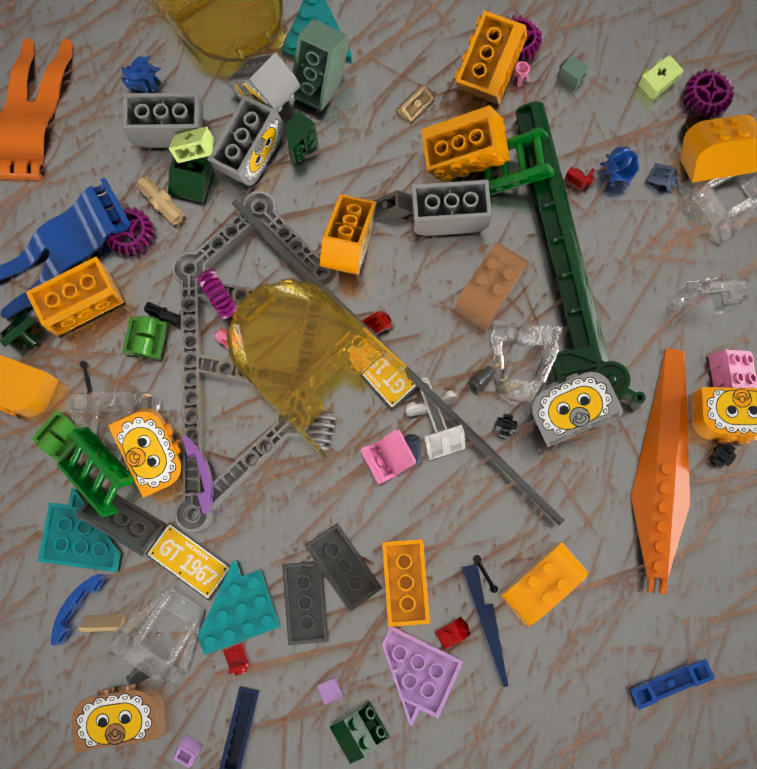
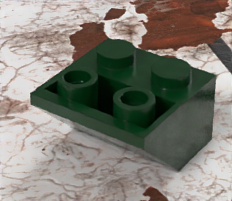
[286,111,318,166]
[168,156,214,203]
[329,701,390,764]

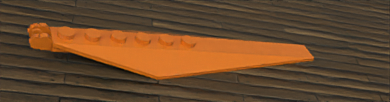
[631,348,690,595]

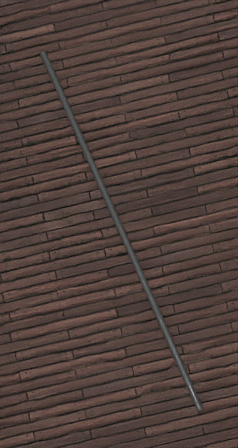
[232,199,564,525]

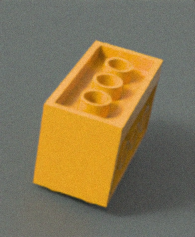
[454,10,527,105]
[421,105,510,182]
[26,256,125,337]
[382,539,430,627]

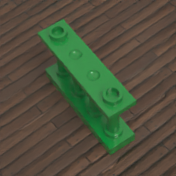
[484,128,555,196]
[57,427,135,518]

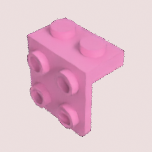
[708,350,757,388]
[360,429,416,484]

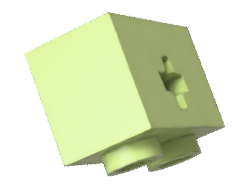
[638,55,684,100]
[169,126,216,163]

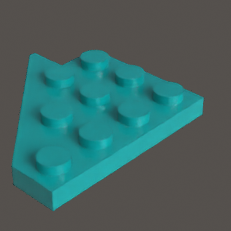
[281,0,352,61]
[37,488,121,572]
[198,560,281,655]

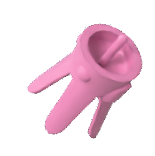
[510,61,530,87]
[214,327,242,352]

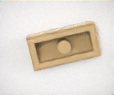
[395,84,435,123]
[79,614,125,632]

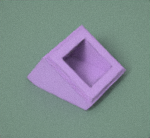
[317,677,343,704]
[173,735,203,769]

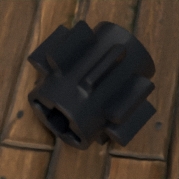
[495,413,517,438]
[711,443,737,467]

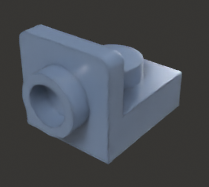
[648,163,680,192]
[404,434,422,464]

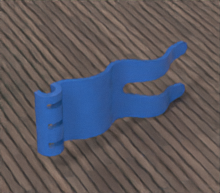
[0,178,130,319]

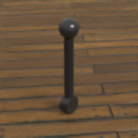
[79,360,94,398]
[473,555,498,593]

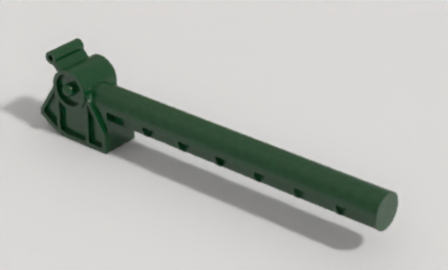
[515,102,646,410]

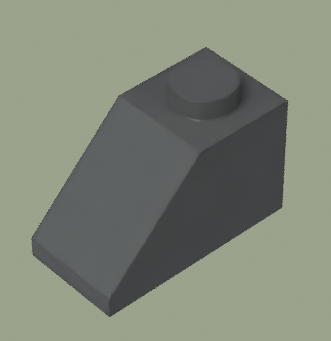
[374,190,413,220]

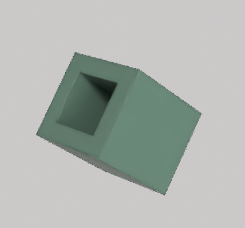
[558,55,589,89]

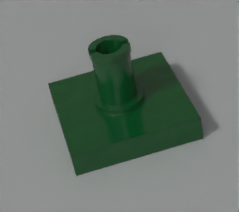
[0,310,37,349]

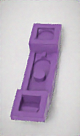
[182,436,214,515]

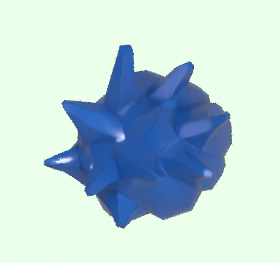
[121,56,161,93]
[600,146,639,186]

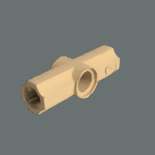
[135,175,184,225]

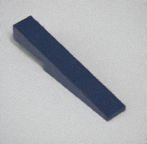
[460,564,508,687]
[219,687,259,769]

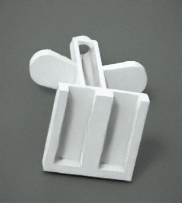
[405,378,466,461]

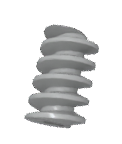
[306,408,337,451]

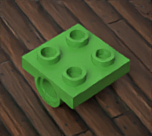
[122,316,168,360]
[31,410,80,462]

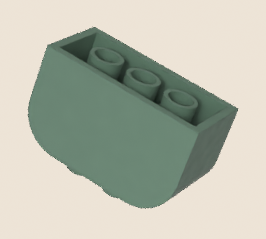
[293,20,349,111]

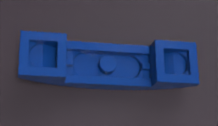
[51,574,106,646]
[630,659,715,710]

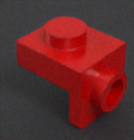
[435,617,471,650]

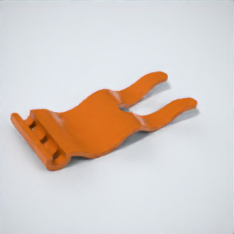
[0,38,73,180]

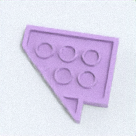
[382,626,464,726]

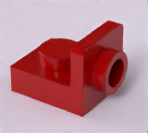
[564,167,595,191]
[361,311,393,335]
[223,642,251,676]

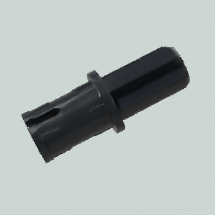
[144,302,181,327]

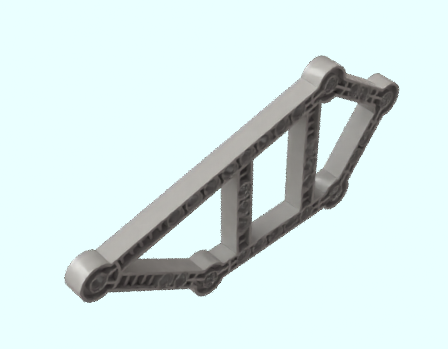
[172,191,339,533]

